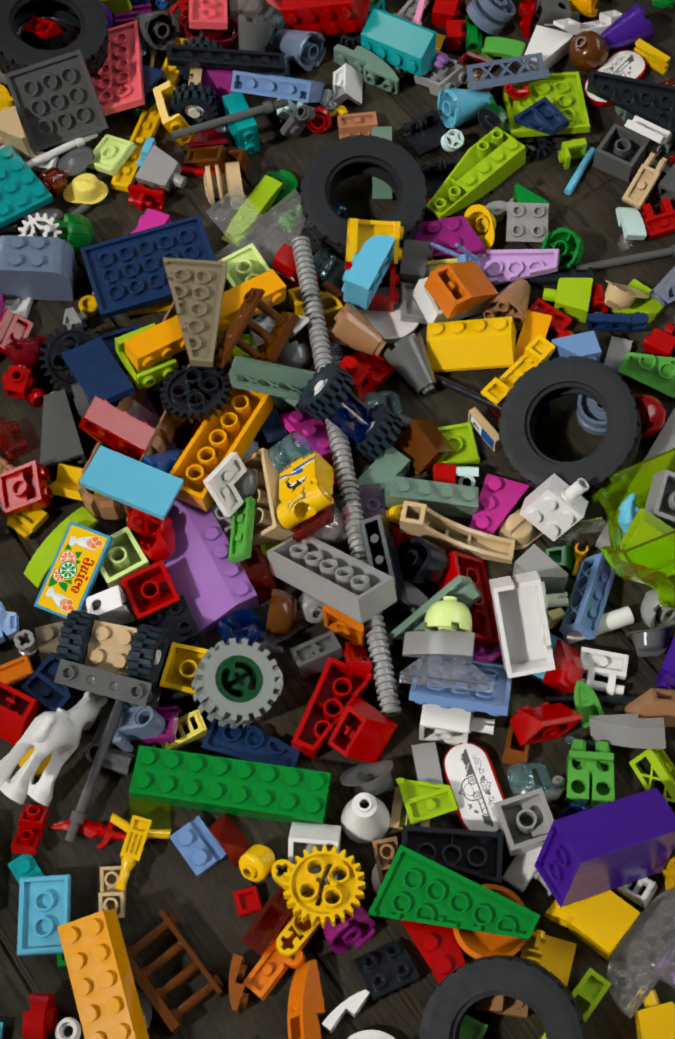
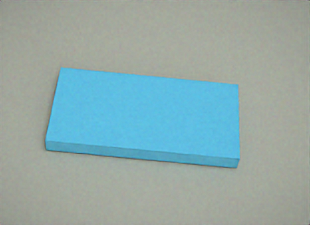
[79,445,184,521]

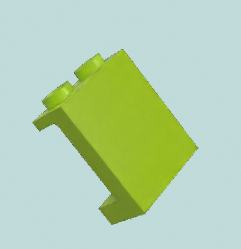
[115,323,178,390]

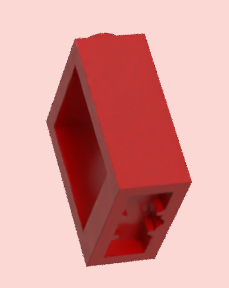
[343,261,399,312]

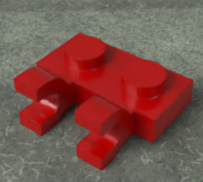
[519,0,535,38]
[640,197,675,240]

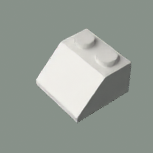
[288,822,341,884]

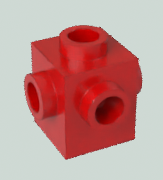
[2,365,35,401]

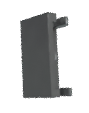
[290,630,345,680]

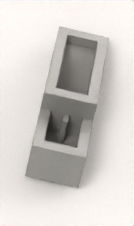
[402,631,475,661]
[589,713,666,749]

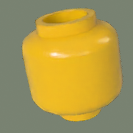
[239,844,276,882]

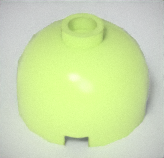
[424,596,472,632]

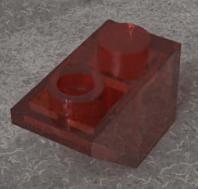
[240,544,278,602]

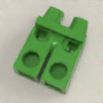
[564,739,615,807]

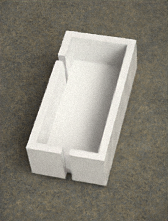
[489,571,556,679]

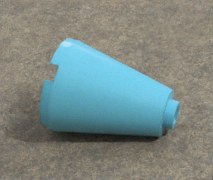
[437,88,494,128]

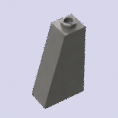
[40,389,87,475]

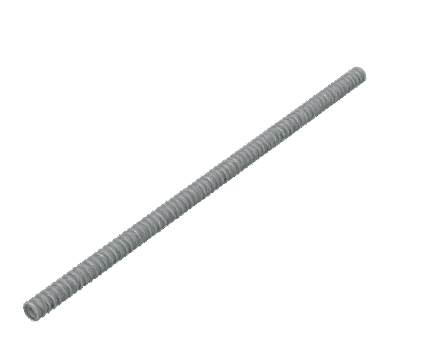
[291,236,402,717]

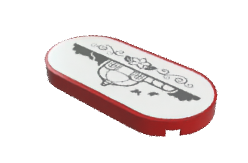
[583,50,646,107]
[442,742,505,832]

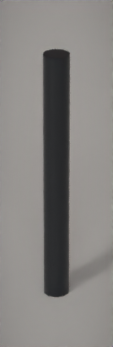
[434,374,503,412]
[545,695,639,705]

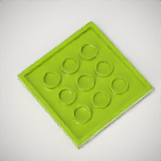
[501,71,590,138]

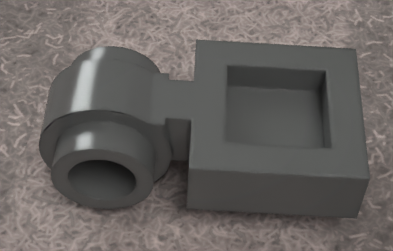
[279,104,315,139]

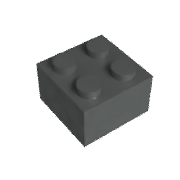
[593,123,651,182]

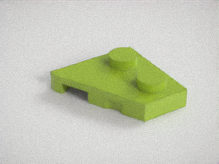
[396,778,458,825]

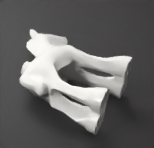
[0,691,108,807]

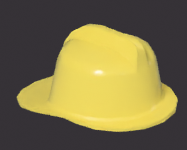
[63,173,108,205]

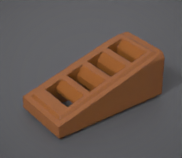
[502,713,530,767]

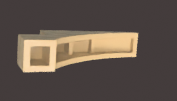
[400,500,516,564]

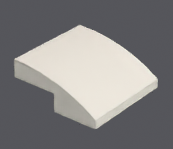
[624,115,673,145]

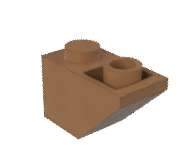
[624,688,675,727]

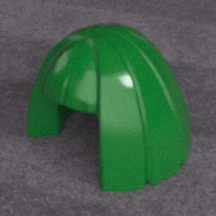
[52,213,94,254]

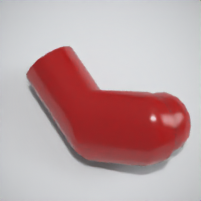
[504,83,530,101]

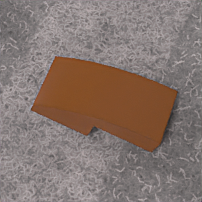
[229,954,250,1015]

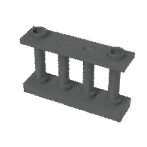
[54,659,164,708]

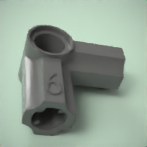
[85,718,136,776]

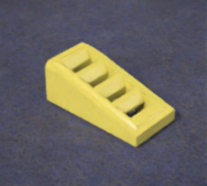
[161,709,207,750]

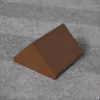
[394,419,456,475]

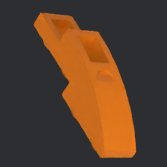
[287,960,325,1039]

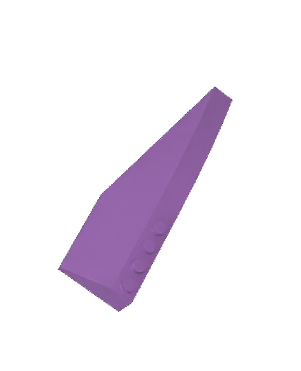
[134,395,259,634]

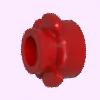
[27,388,48,408]

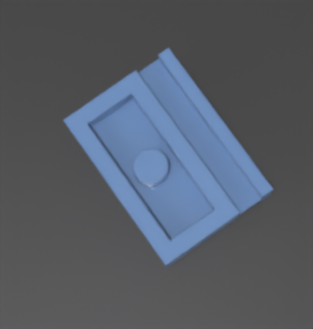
[169,815,227,878]

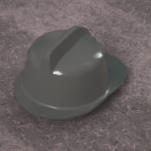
[625,624,675,657]
[340,760,395,796]

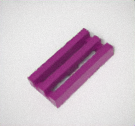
[114,3,152,26]

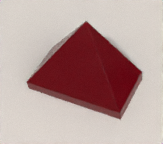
[457,49,500,74]
[188,128,229,148]
[207,813,251,868]

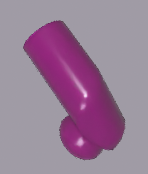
[474,642,502,662]

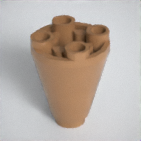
[483,279,530,331]
[327,302,387,357]

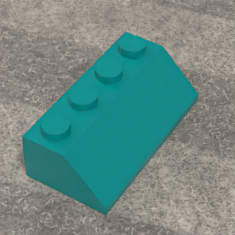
[361,8,437,77]

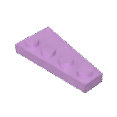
[478,249,560,286]

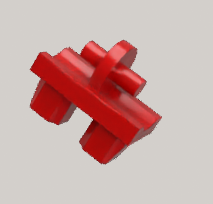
[128,182,165,212]

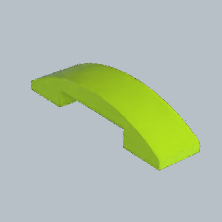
[24,506,99,589]

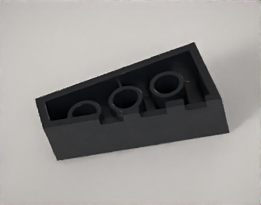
[402,825,504,885]

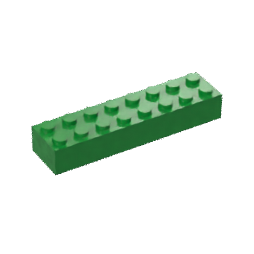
[129,745,332,824]

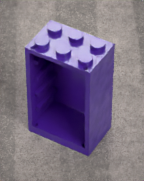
[534,788,675,908]

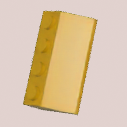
[426,316,517,373]

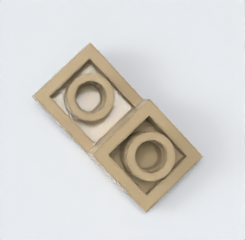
[98,866,126,918]

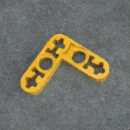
[271,859,333,957]

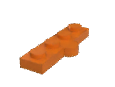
[242,916,320,1001]

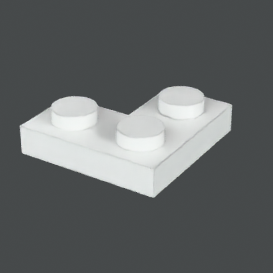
[203,452,247,517]

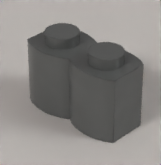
[399,239,433,284]

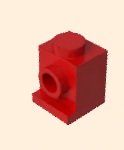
[446,20,465,51]

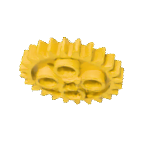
[282,844,366,928]

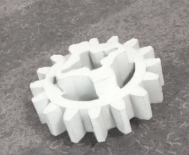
[18,213,63,238]

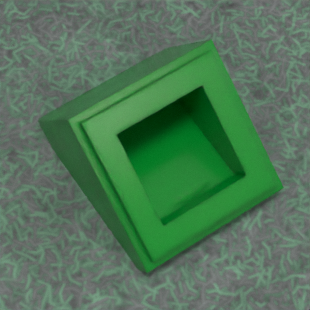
[545,545,573,572]

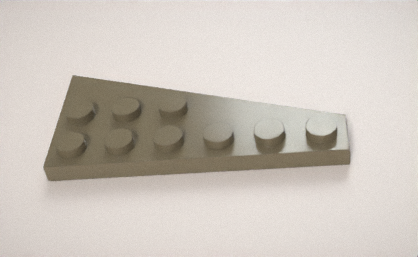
[163,257,227,367]

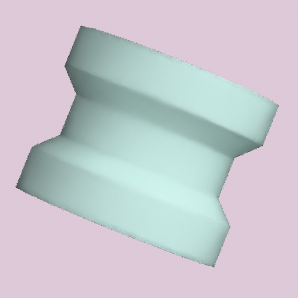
[441,129,464,152]

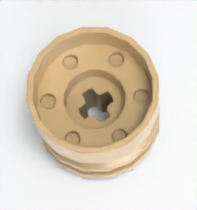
[203,161,245,209]

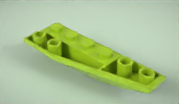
[426,126,526,219]

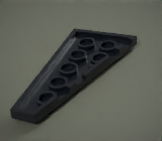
[586,70,675,135]

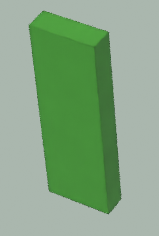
[228,496,256,564]

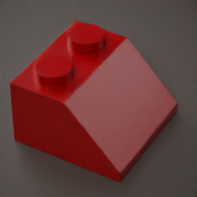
[120,560,181,621]
[510,702,583,747]

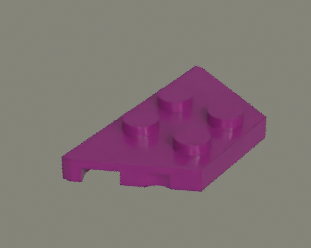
[414,216,486,260]

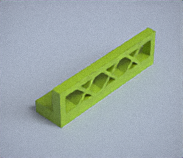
[629,749,675,803]

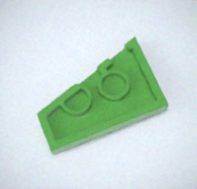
[617,352,675,399]

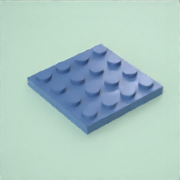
[409,658,512,716]

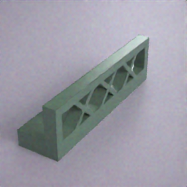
[228,355,318,401]
[389,575,483,644]

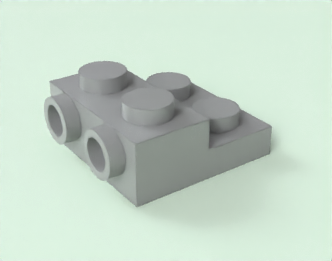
[414,58,468,96]

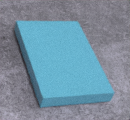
[17,874,71,956]

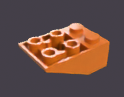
[424,261,499,319]

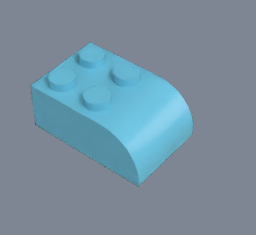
[341,235,396,311]

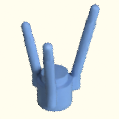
[429,242,479,266]

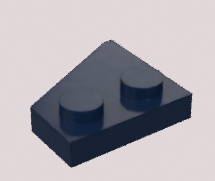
[21,654,73,712]

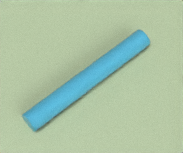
[564,147,596,195]

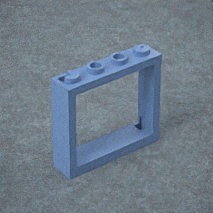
[231,70,324,103]

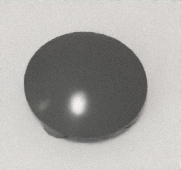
[57,146,95,177]

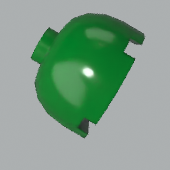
[541,227,585,270]

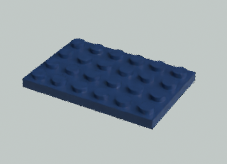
[80,214,216,319]

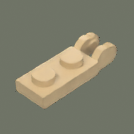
[622,152,667,210]

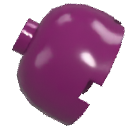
[323,906,376,953]

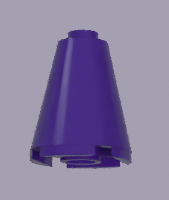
[600,4,654,52]

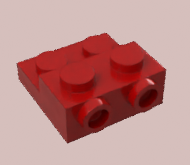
[0,460,53,517]

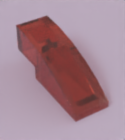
[241,886,306,956]

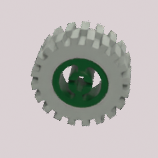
[192,638,281,729]

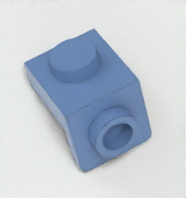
[260,407,288,444]

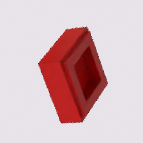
[233,885,264,918]

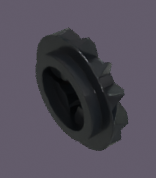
[521,136,552,160]

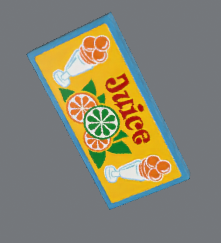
[34,521,114,619]

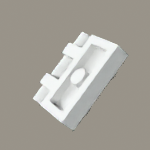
[580,647,629,695]

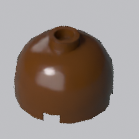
[568,31,609,72]
[266,589,302,636]

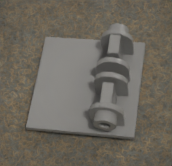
[506,202,549,243]

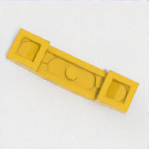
[481,334,556,406]

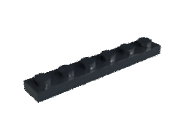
[166,44,285,74]

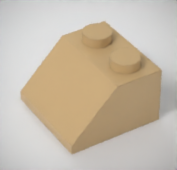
[0,106,35,160]

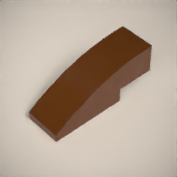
[184,145,250,175]

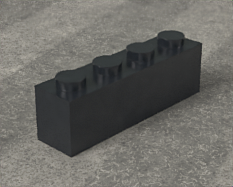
[359,514,410,614]

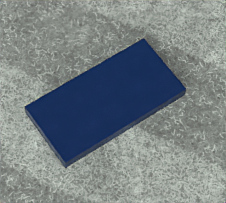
[61,337,136,404]

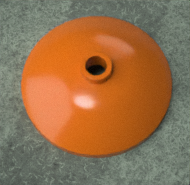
[452,884,526,959]

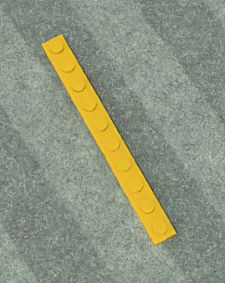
[110,37,187,192]

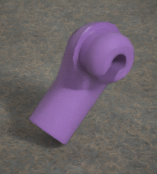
[434,50,449,70]

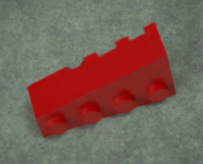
[292,657,373,759]

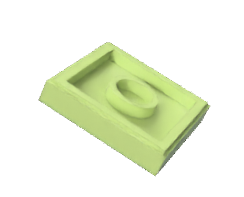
[88,134,137,176]

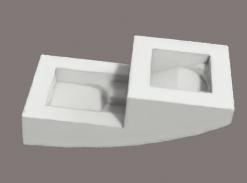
[322,989,370,1033]

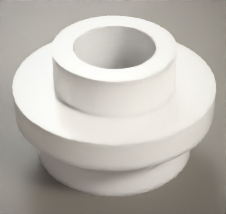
[55,1017,82,1039]

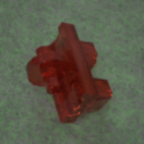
[0,417,27,461]

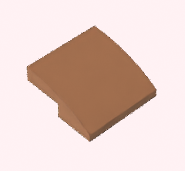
[337,111,378,140]

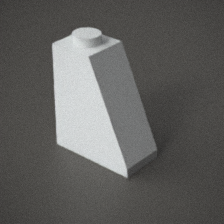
[522,25,573,72]

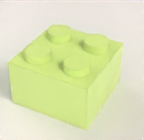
[99,526,150,589]

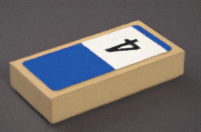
[468,407,501,452]

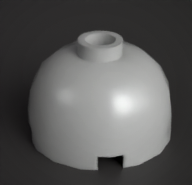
[640,586,675,629]

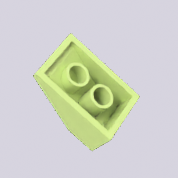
[218,243,284,318]

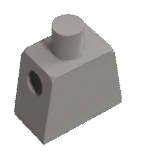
[135,145,187,193]

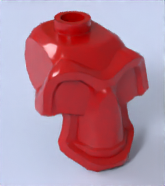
[127,508,176,563]

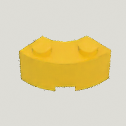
[288,287,343,326]

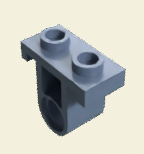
[112,700,165,752]

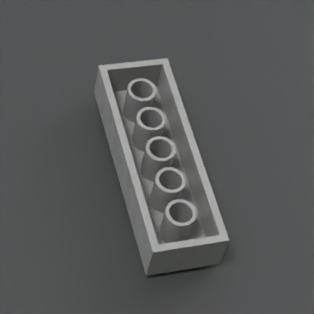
[266,531,397,623]

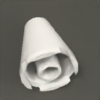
[341,792,390,845]

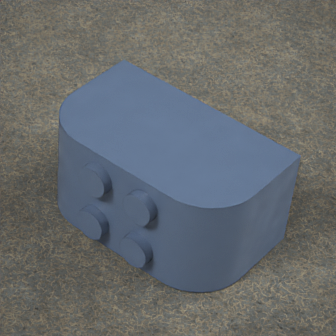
[0,235,77,301]

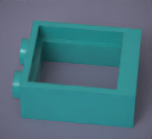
[222,92,260,155]

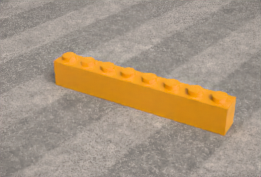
[124,269,286,372]

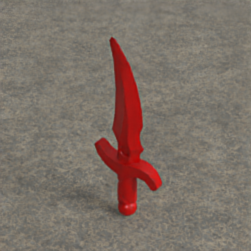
[48,819,127,849]

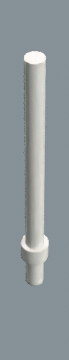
[25,132,98,169]

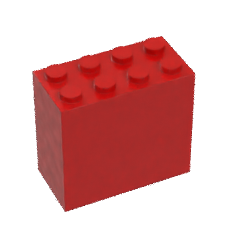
[280,0,371,35]

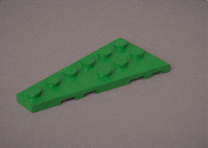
[368,844,540,939]

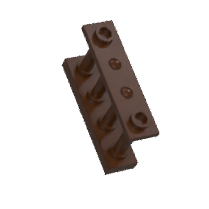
[213,288,300,368]
[126,909,225,1035]

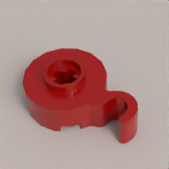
[22,992,58,1039]

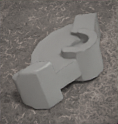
[485,198,515,222]

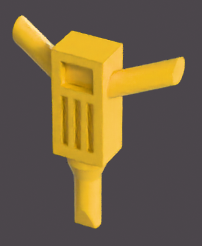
[110,813,172,891]

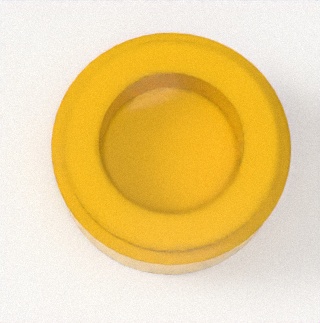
[78,295,99,316]

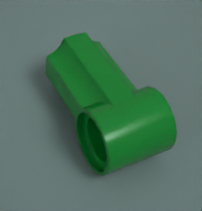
[465,15,482,51]

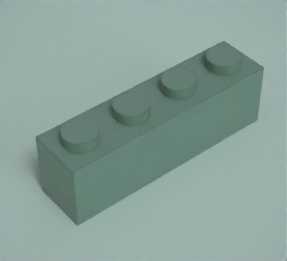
[332,447,410,525]
[384,475,478,519]

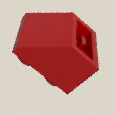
[0,682,41,745]
[327,697,398,763]

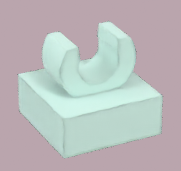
[456,466,479,487]

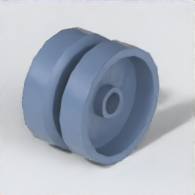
[467,0,516,35]
[576,395,607,436]

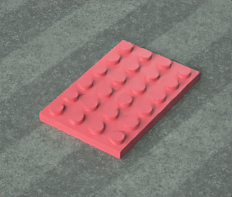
[67,20,145,116]

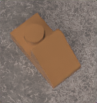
[475,995,528,1018]

